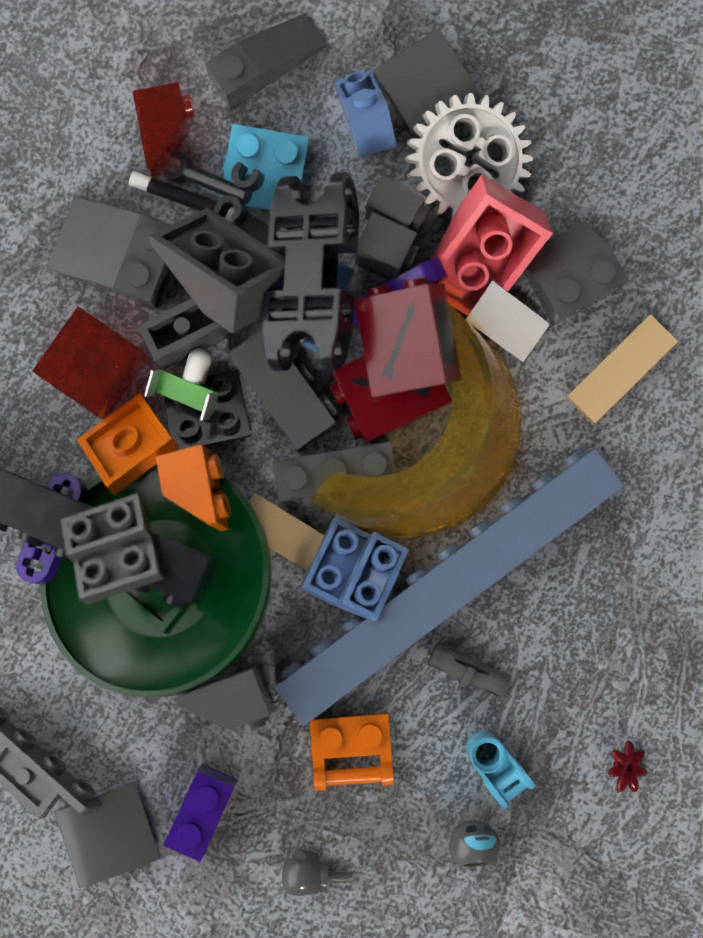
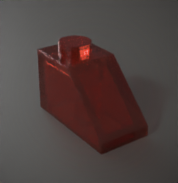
[132,82,195,177]

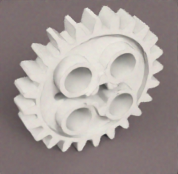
[405,93,533,221]

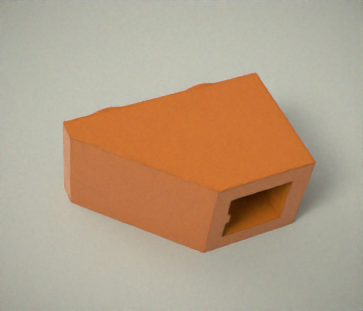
[156,444,231,531]

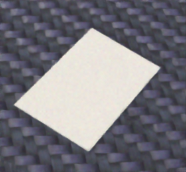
[465,281,550,362]

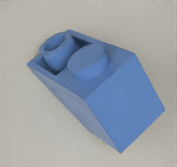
[334,71,397,158]

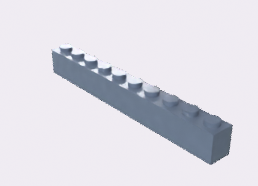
[274,447,624,726]

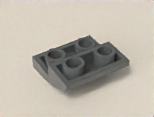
[373,28,481,139]
[61,493,164,605]
[54,782,161,888]

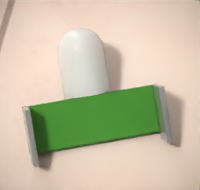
[144,348,219,421]

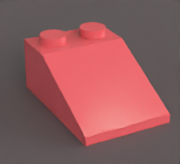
[431,175,552,316]

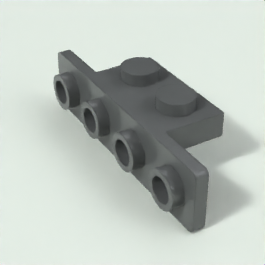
[0,707,102,819]

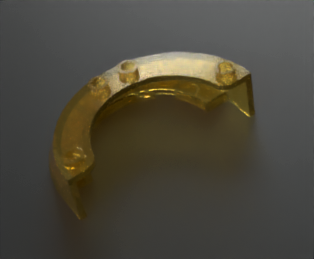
[312,303,521,538]

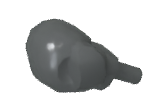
[282,850,352,896]

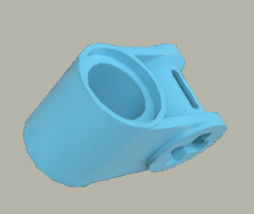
[466,730,536,810]

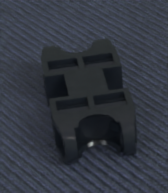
[262,172,360,371]

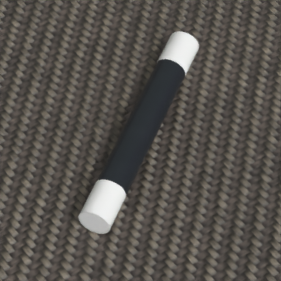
[129,171,235,223]

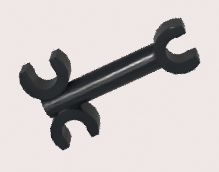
[163,151,265,225]

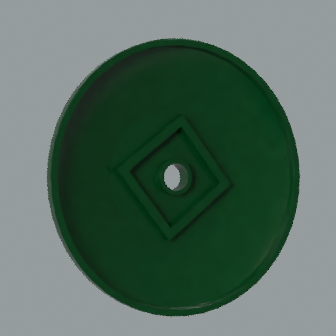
[40,464,272,698]

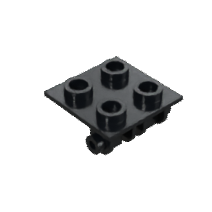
[164,370,252,452]

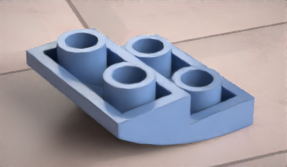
[299,516,409,622]

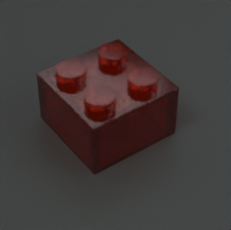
[32,306,150,420]

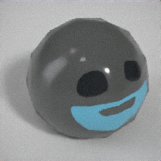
[449,820,500,867]

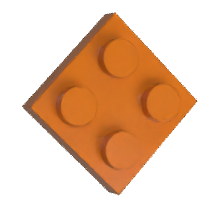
[77,393,179,495]

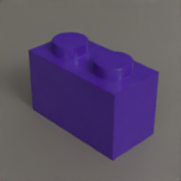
[163,763,238,862]

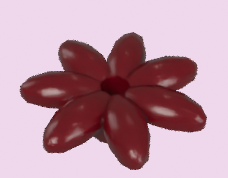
[608,741,647,792]

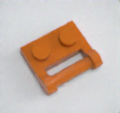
[310,712,394,791]

